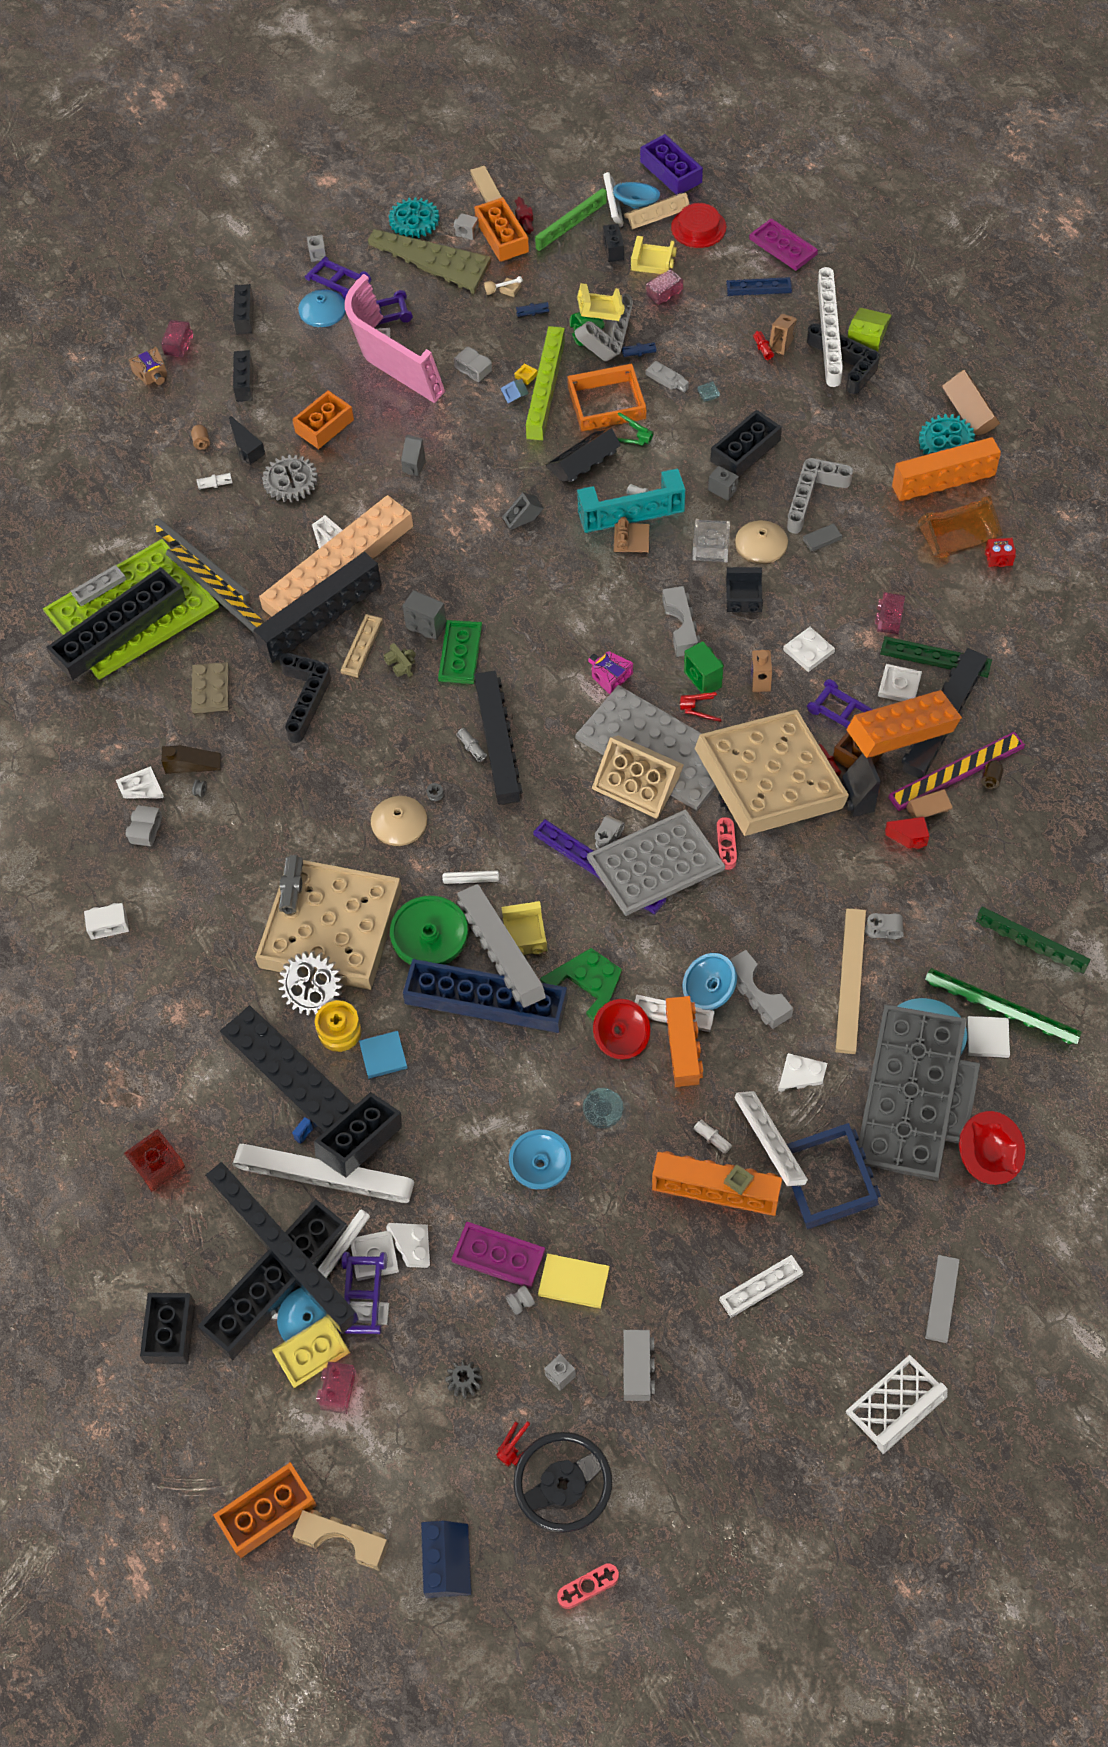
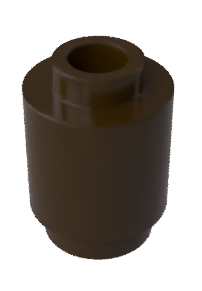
[981,760,1004,789]

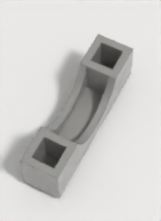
[662,586,700,657]
[730,950,793,1029]

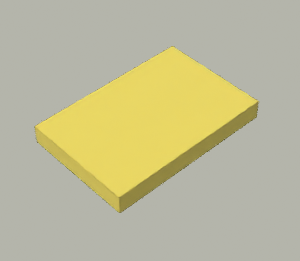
[538,1254,610,1309]
[272,1316,350,1388]

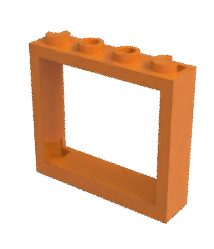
[567,364,646,432]

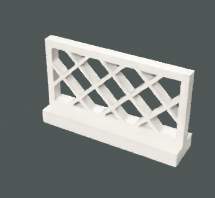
[846,1355,948,1454]

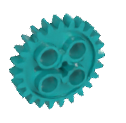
[388,197,440,238]
[919,414,975,454]

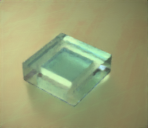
[697,381,720,402]

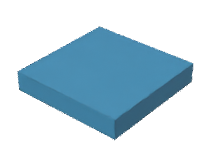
[359,1031,408,1079]

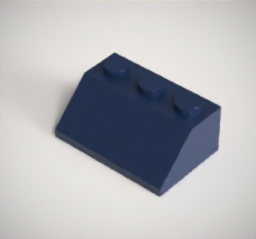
[421,1521,471,1598]

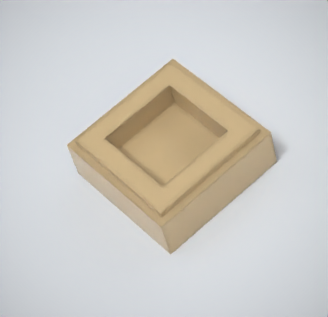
[500,278,521,297]

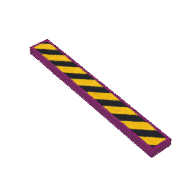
[888,732,1025,811]

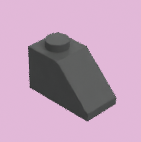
[401,435,426,476]
[502,492,544,529]

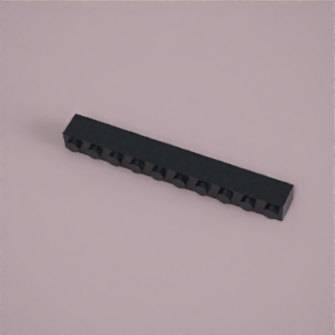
[205,1162,359,1334]

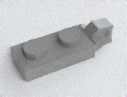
[646,361,689,393]

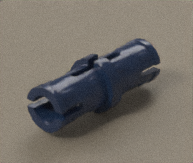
[516,302,549,317]
[622,342,656,357]

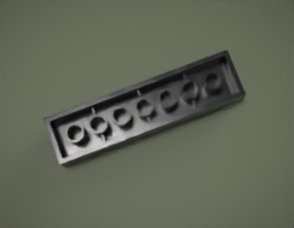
[253,551,382,664]
[46,567,186,681]
[220,1005,355,1135]
[198,1199,348,1360]

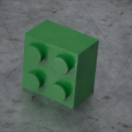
[684,641,724,694]

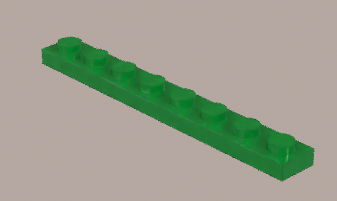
[925,968,1082,1044]

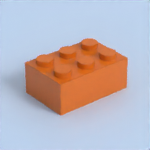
[292,390,354,449]

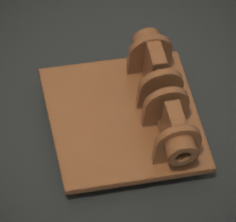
[614,517,649,552]

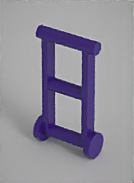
[305,256,371,299]
[353,290,413,332]
[807,679,873,728]
[337,1252,387,1334]

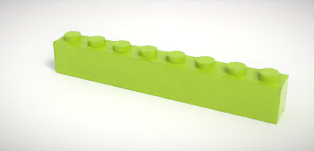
[526,326,565,440]

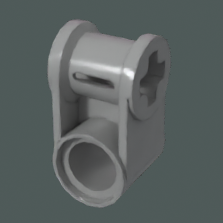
[595,815,625,849]
[865,913,904,939]

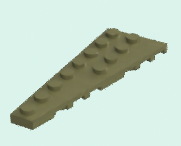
[368,229,491,294]

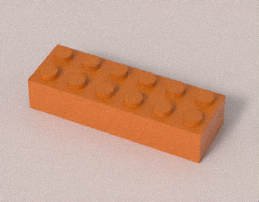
[892,437,1001,501]
[846,690,962,758]
[652,1151,782,1216]

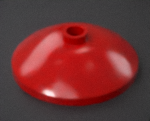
[593,999,650,1059]

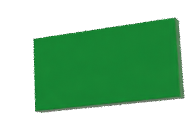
[438,620,483,684]

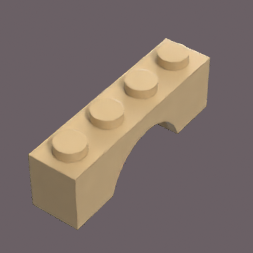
[292,1509,389,1571]

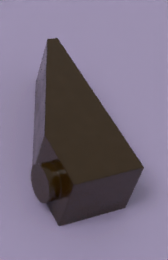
[161,745,221,774]

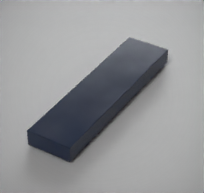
[726,277,792,296]

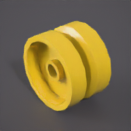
[314,1000,362,1052]

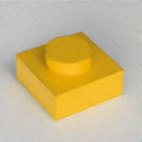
[514,363,538,385]

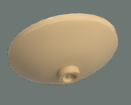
[735,520,788,564]
[371,796,427,846]

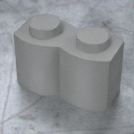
[454,347,492,382]
[126,805,162,847]

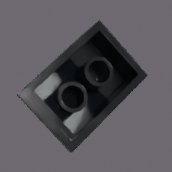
[841,753,881,817]

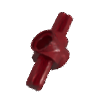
[515,197,534,234]

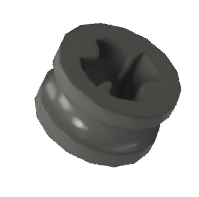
[192,779,207,797]
[426,783,444,801]

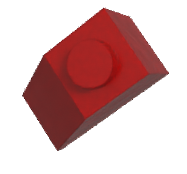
[885,817,929,849]

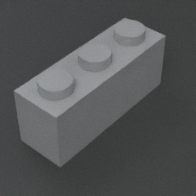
[624,1330,655,1401]

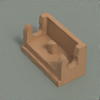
[906,789,953,818]

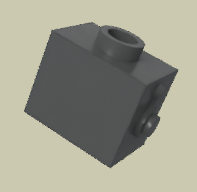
[708,466,739,501]

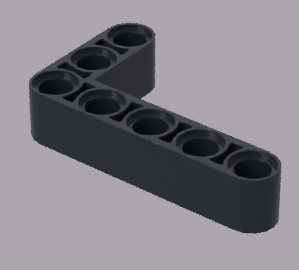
[807,324,880,394]
[279,653,331,743]

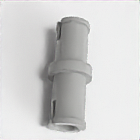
[456,728,487,762]

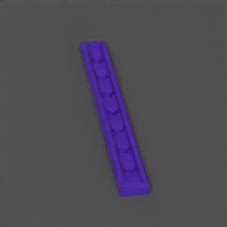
[533,819,666,915]

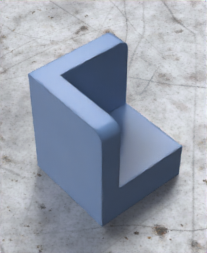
[501,379,529,403]

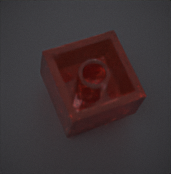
[124,1129,185,1192]

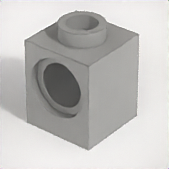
[454,213,479,240]
[307,235,326,262]
[544,1354,576,1391]

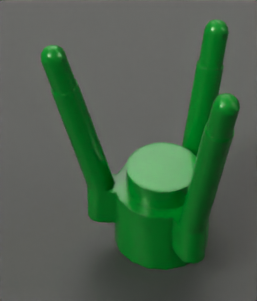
[617,412,654,446]

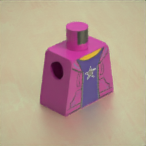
[588,651,633,694]

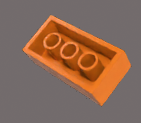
[474,197,529,262]
[666,996,703,1087]
[213,1462,317,1559]

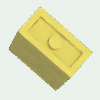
[631,236,677,275]
[577,283,625,321]
[502,901,547,955]

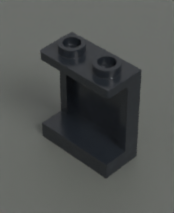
[726,567,763,613]

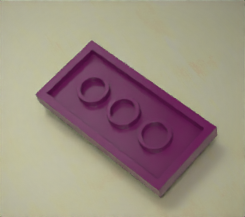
[749,218,818,271]
[451,1221,546,1289]

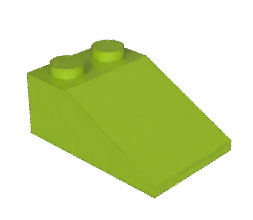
[847,308,891,352]

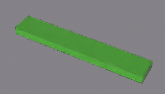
[535,188,607,251]

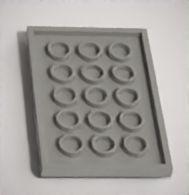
[587,809,725,916]

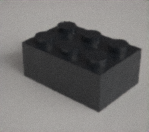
[140,1293,195,1364]

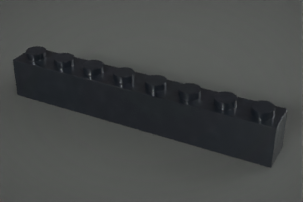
[901,648,988,779]
[474,670,523,805]

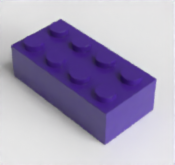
[640,134,703,195]

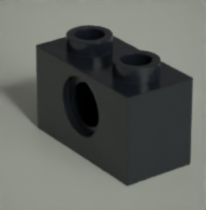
[603,223,624,262]

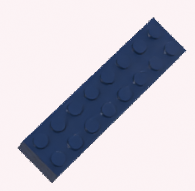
[403,959,568,1033]

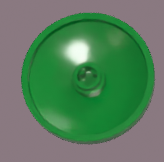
[390,896,468,965]

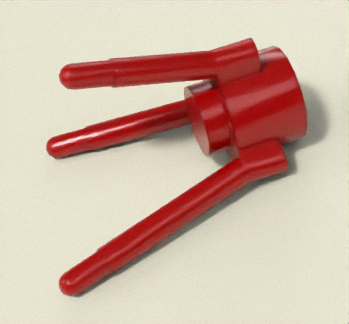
[680,692,722,722]
[496,1421,530,1467]

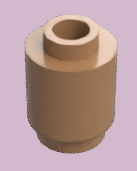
[191,425,210,450]

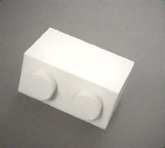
[84,903,129,940]

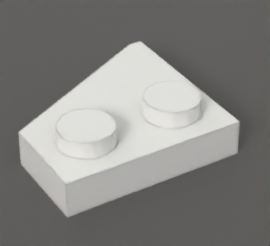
[312,515,342,549]
[116,766,164,798]
[778,1053,827,1092]
[386,1223,430,1268]

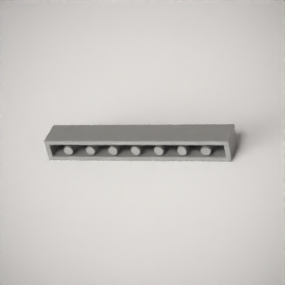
[456,884,545,1008]

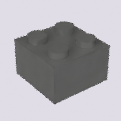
[402,590,447,640]

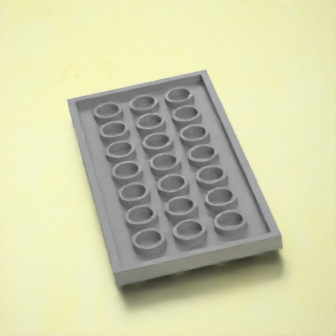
[575,685,736,811]

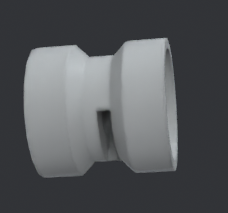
[506,1285,535,1315]

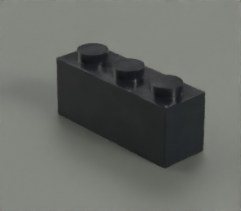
[233,284,254,334]
[233,350,253,402]

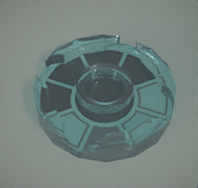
[583,1088,623,1128]

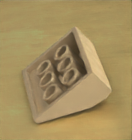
[592,735,684,819]

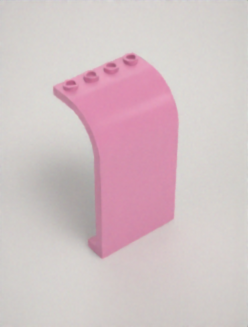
[345,274,445,403]

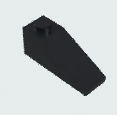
[229,416,265,465]

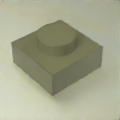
[724,1164,754,1195]

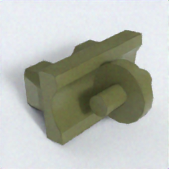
[384,643,416,677]

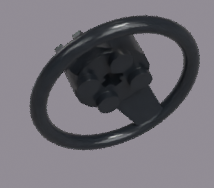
[513,1432,612,1533]

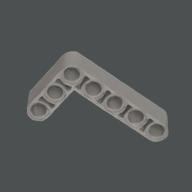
[575,293,633,362]
[787,458,853,533]

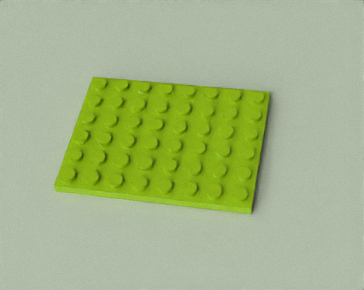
[43,539,219,680]

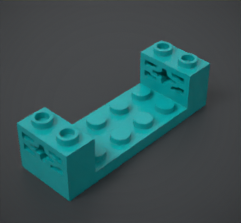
[577,469,685,533]

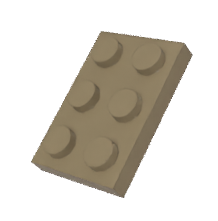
[191,662,229,713]

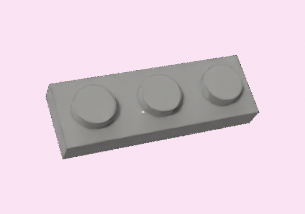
[71,565,126,606]

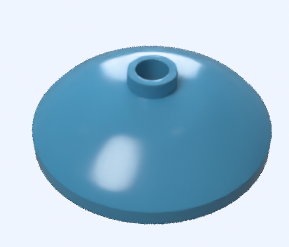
[613,182,660,208]
[298,289,346,327]
[682,953,737,1010]
[509,1129,571,1190]
[277,1288,337,1341]

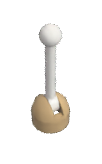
[484,276,523,295]

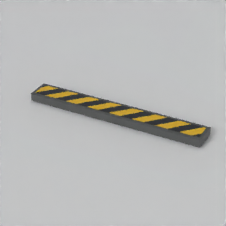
[154,518,250,605]
[166,545,266,633]

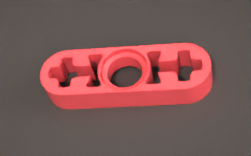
[716,817,737,870]
[557,1564,619,1609]

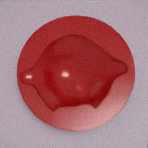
[671,203,726,248]
[959,1111,1025,1185]

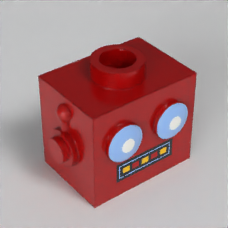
[985,538,1016,567]

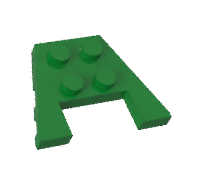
[540,948,622,1020]

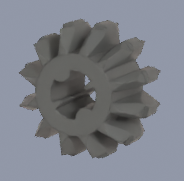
[445,1360,483,1398]

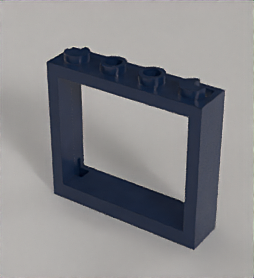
[787,1123,881,1230]

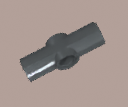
[279,855,303,914]

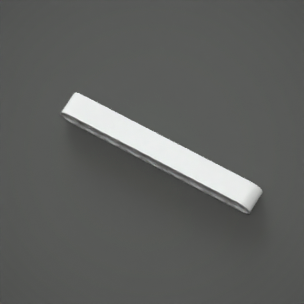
[818,267,843,387]
[233,1144,415,1203]

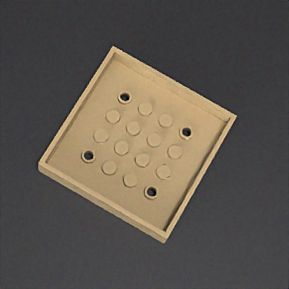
[695,710,849,836]
[255,860,402,990]

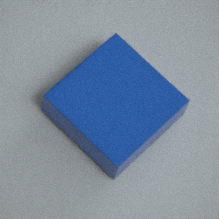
[292,1117,313,1144]

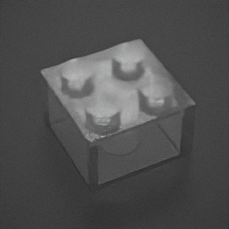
[692,519,730,562]

